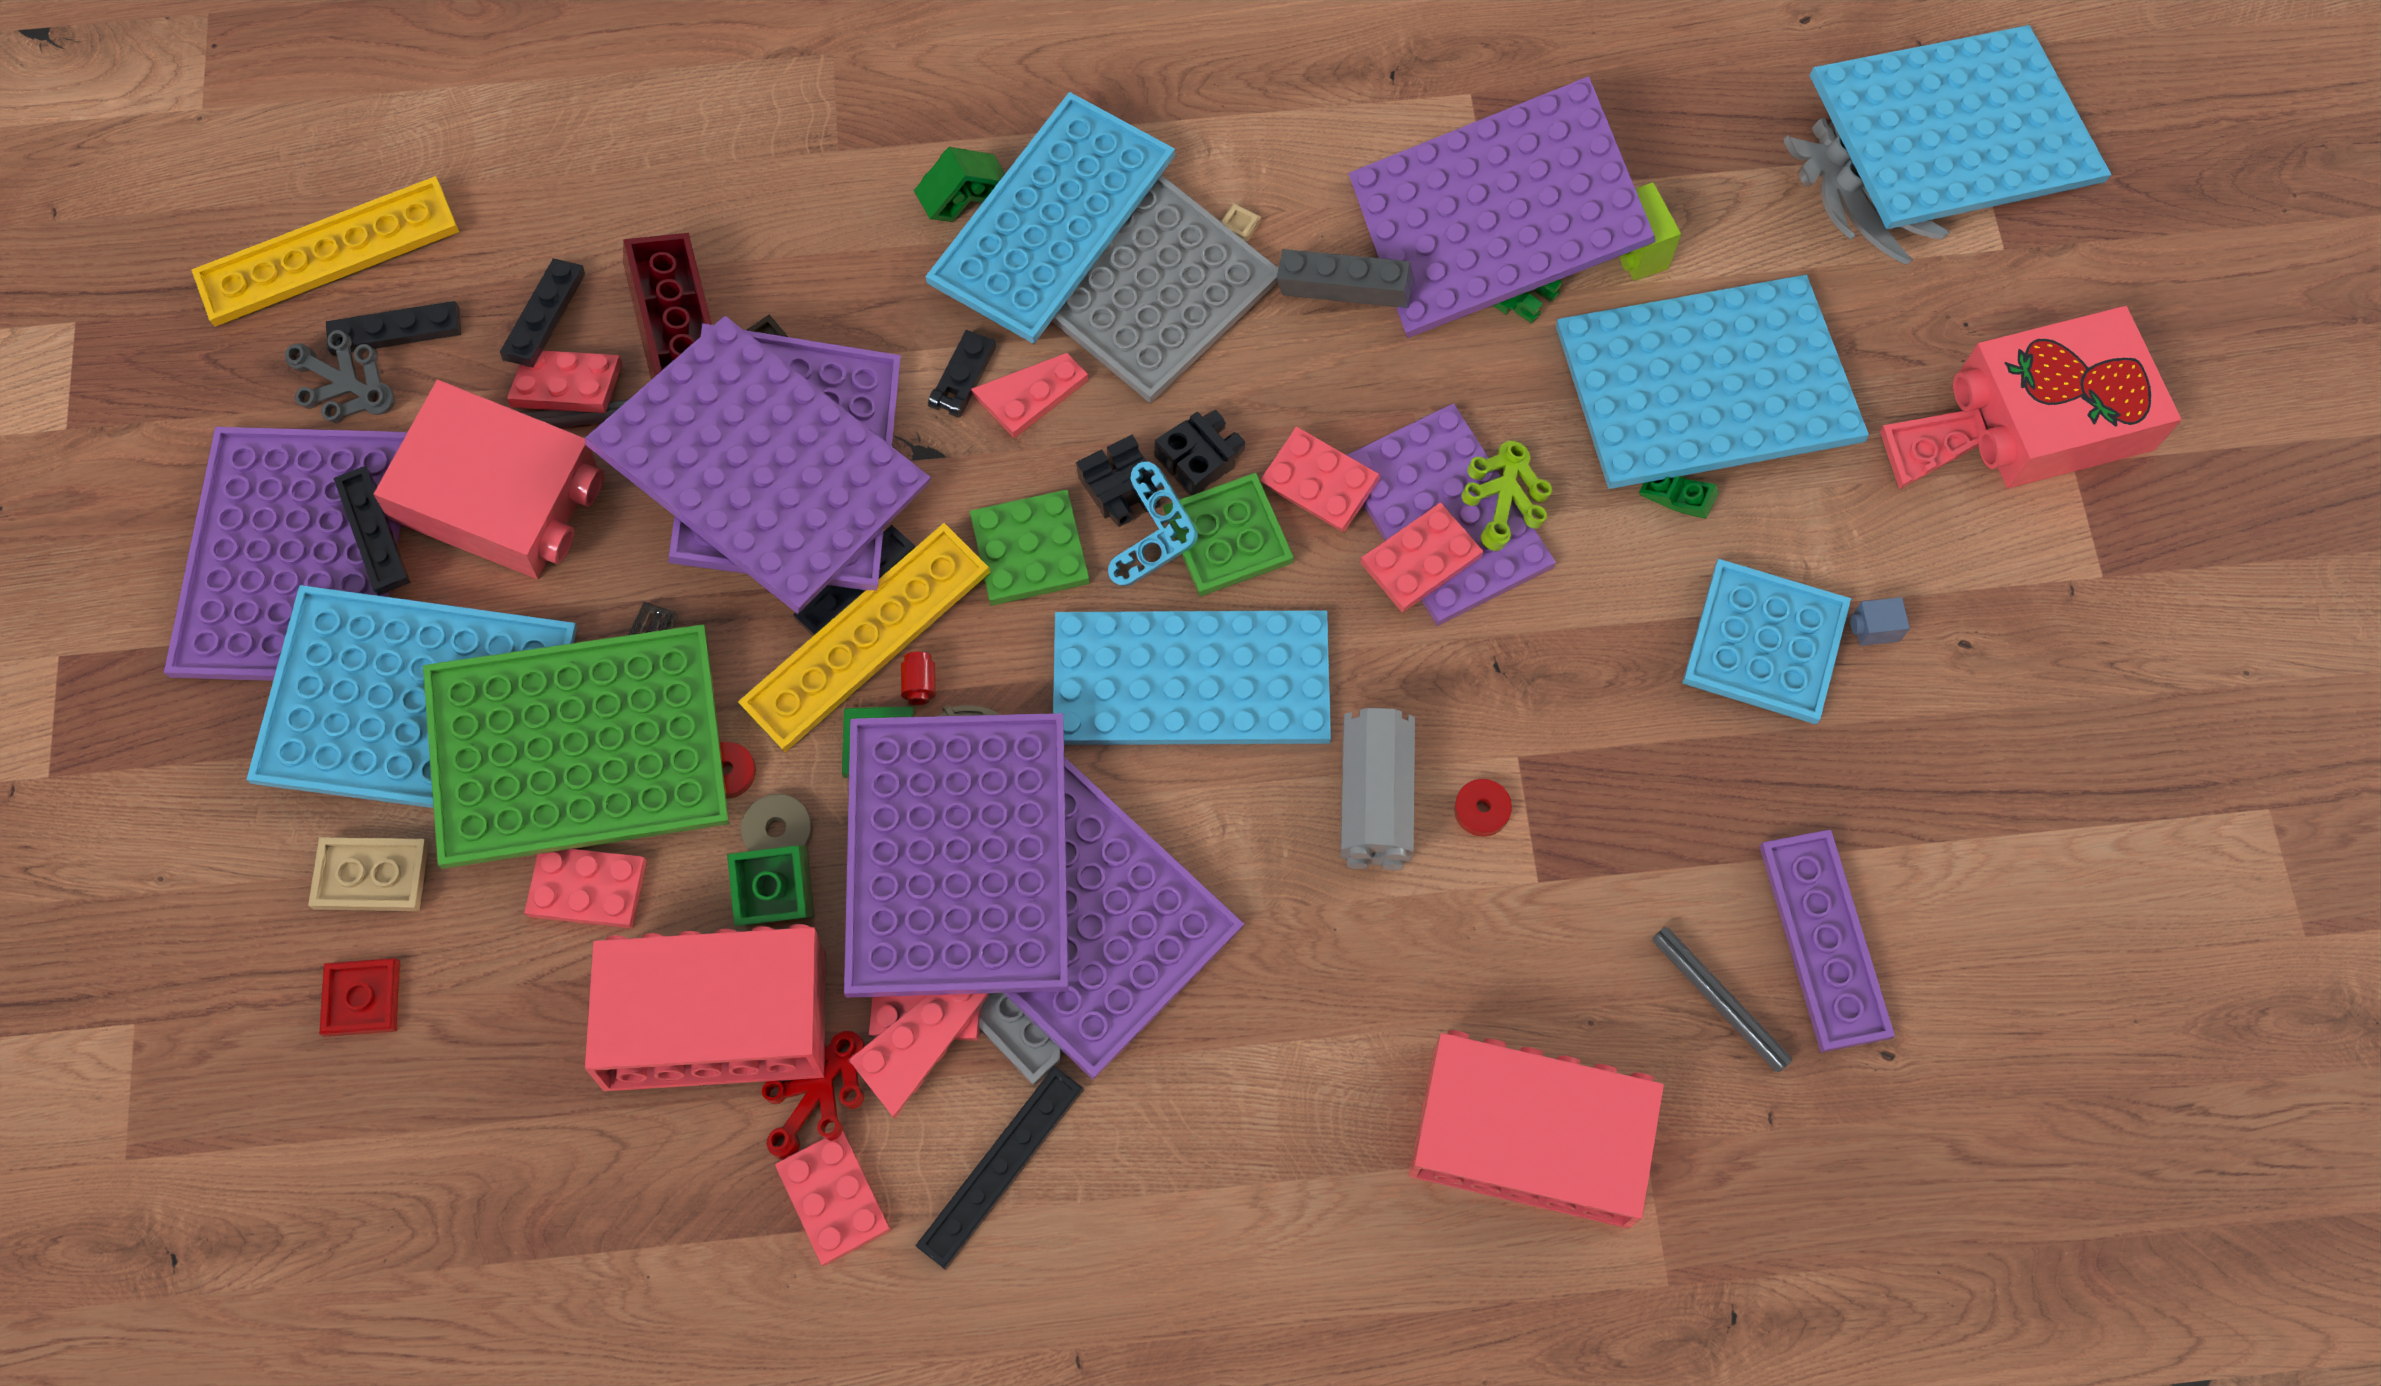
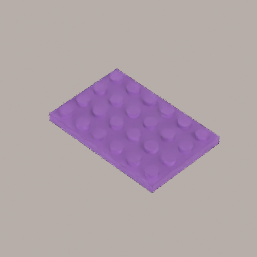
[1347,403,1556,626]

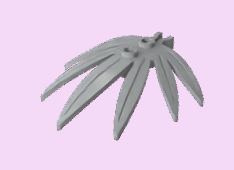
[1784,118,1950,265]

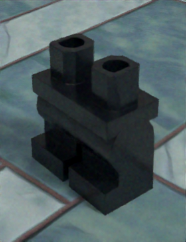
[1154,410,1245,496]
[1076,434,1161,527]

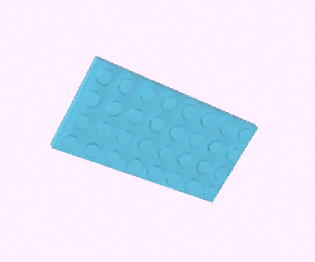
[925,92,1175,344]
[1053,611,1331,745]

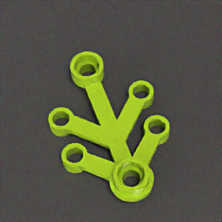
[1461,441,1552,551]

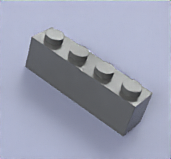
[1276,249,1414,308]

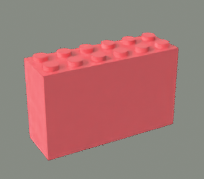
[585,924,826,1091]
[1408,1030,1664,1229]

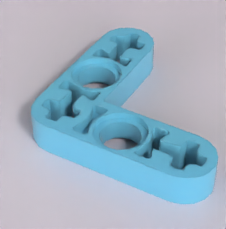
[1108,462,1198,586]

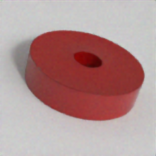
[720,742,756,799]
[1454,779,1512,837]

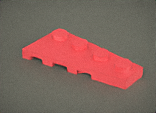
[849,993,989,1119]

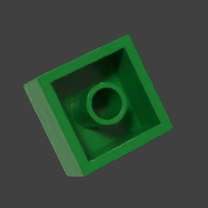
[727,845,815,926]

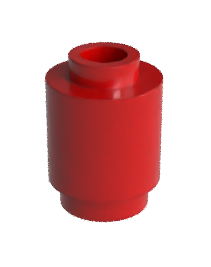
[901,652,936,705]

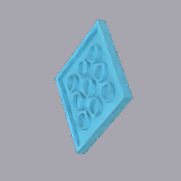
[1682,559,1851,725]

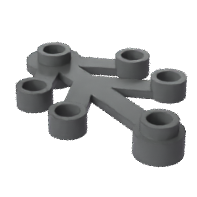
[285,330,395,423]

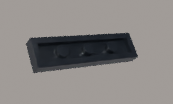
[500,258,585,368]
[326,301,461,356]
[333,465,411,596]
[793,525,915,636]

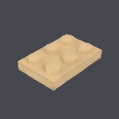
[308,837,429,911]

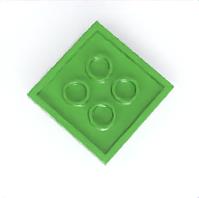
[1163,473,1294,597]
[970,490,1090,606]

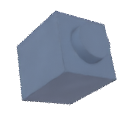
[1850,597,1910,646]

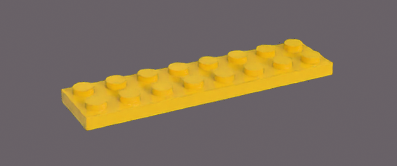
[191,176,460,327]
[738,523,991,753]

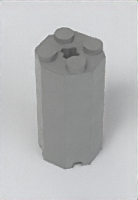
[1340,708,1415,871]

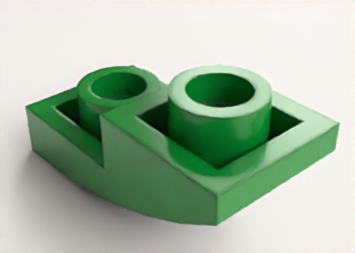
[1639,475,1719,519]

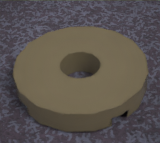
[741,794,812,851]

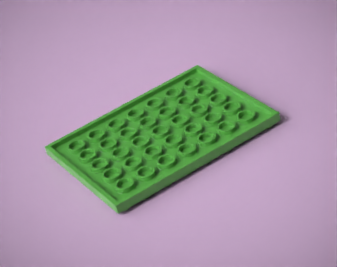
[423,624,730,869]

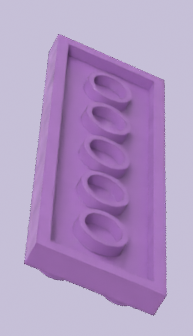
[1759,829,1895,1053]

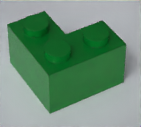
[913,146,1005,222]

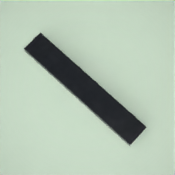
[915,1066,1084,1270]

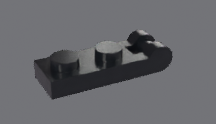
[928,330,996,418]

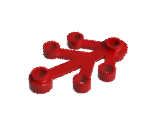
[762,1031,865,1160]

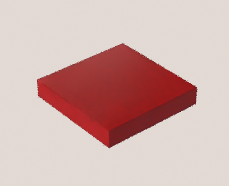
[319,958,400,1037]

